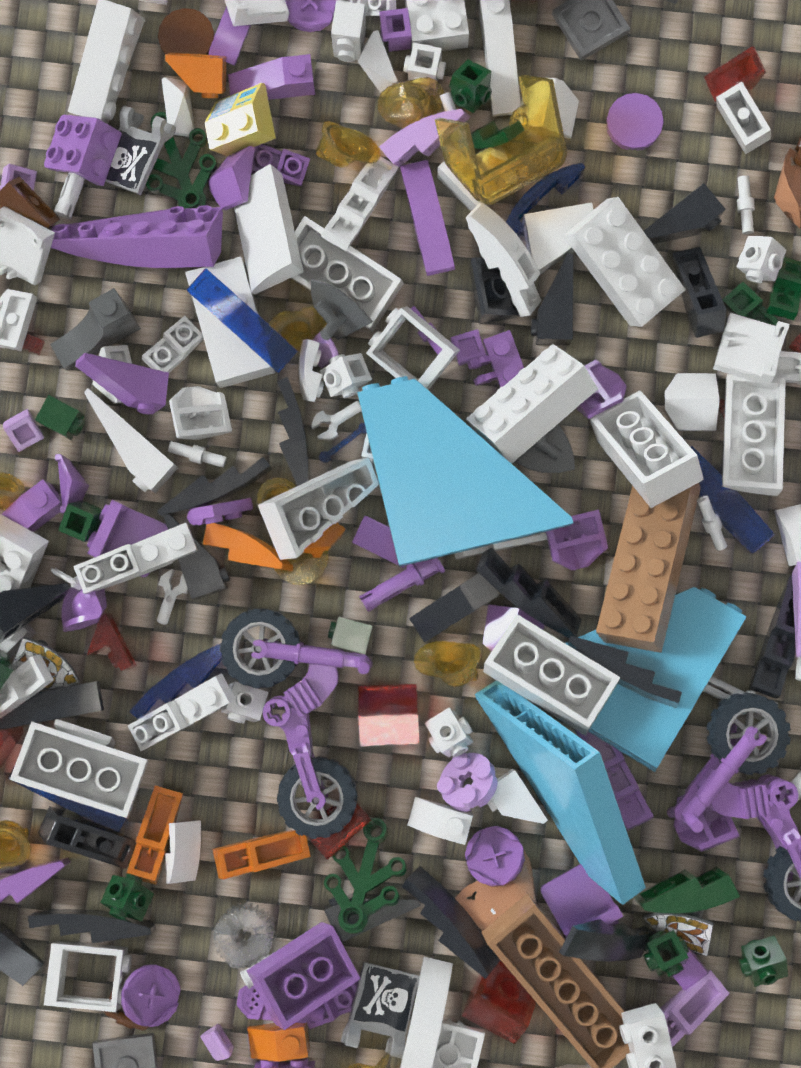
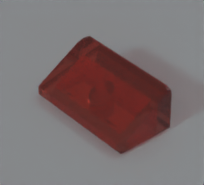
[307,800,371,860]

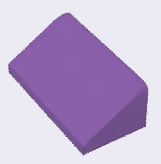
[352,516,405,568]

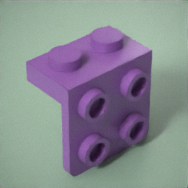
[44,115,122,186]
[87,500,168,577]
[540,864,624,938]

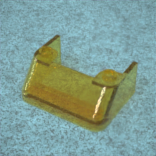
[435,75,567,205]

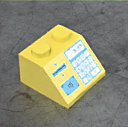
[205,83,276,156]

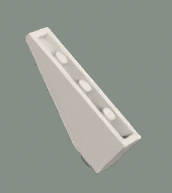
[479,0,521,117]
[84,388,178,493]

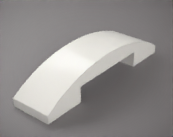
[400,957,453,1068]

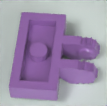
[467,330,524,388]
[187,498,253,526]

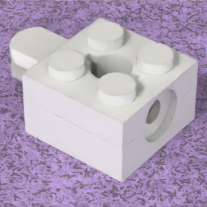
[0,514,49,593]

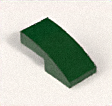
[459,120,525,149]
[766,257,801,320]
[722,282,779,326]

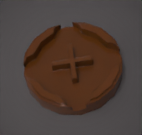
[158,8,215,55]

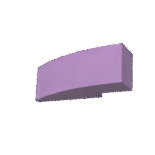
[379,109,470,167]
[660,970,730,1047]

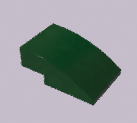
[634,866,740,914]

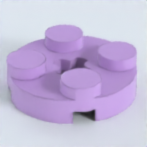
[437,753,498,812]

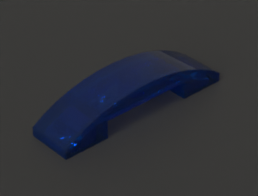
[506,163,585,237]

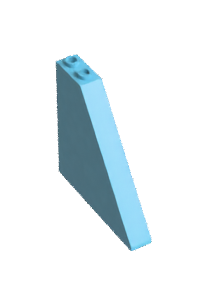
[357,376,573,567]
[565,587,746,772]
[475,680,646,905]

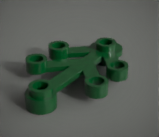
[146,112,217,209]
[324,818,407,934]

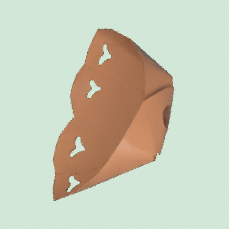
[774,148,801,228]
[455,851,536,931]

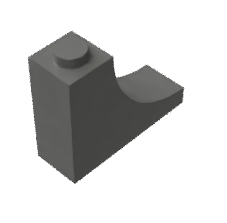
[50,288,141,371]

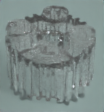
[213,903,276,969]

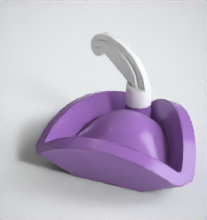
[51,568,107,632]

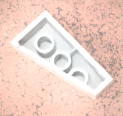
[68,0,145,124]
[258,457,379,560]

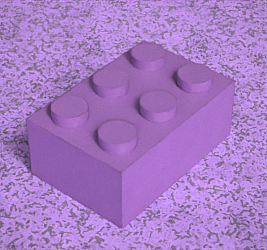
[246,922,361,1030]

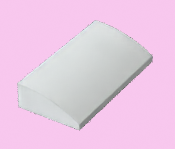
[234,164,304,295]
[722,374,786,496]

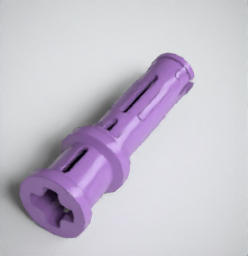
[359,558,445,612]

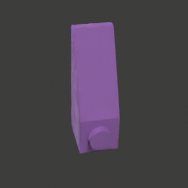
[228,54,315,100]
[75,353,169,414]
[2,479,62,532]

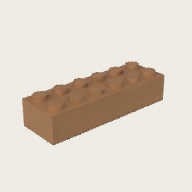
[596,483,701,653]
[481,893,630,1068]

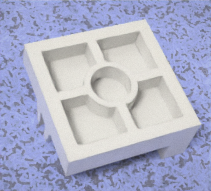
[225,0,289,26]
[0,206,55,285]
[713,313,790,386]
[432,1019,485,1068]

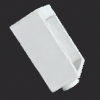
[366,306,460,390]
[44,940,132,1012]

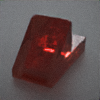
[704,46,766,102]
[87,613,137,671]

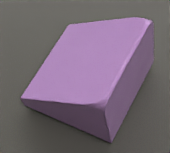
[0,163,37,191]
[313,331,339,368]
[3,409,44,452]
[201,1024,234,1061]

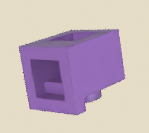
[379,8,412,52]

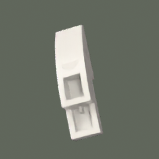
[466,203,541,317]
[73,523,198,594]
[128,673,236,751]

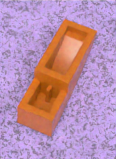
[203,523,293,571]
[127,785,183,885]
[212,830,311,880]

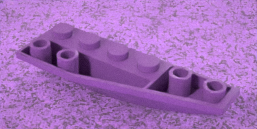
[51,205,223,268]

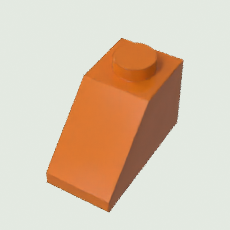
[165,52,227,98]
[247,1022,310,1062]

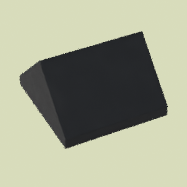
[469,257,520,325]

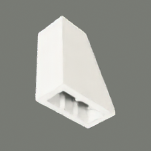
[522,202,594,275]

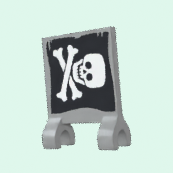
[105,105,176,195]
[341,962,420,1058]

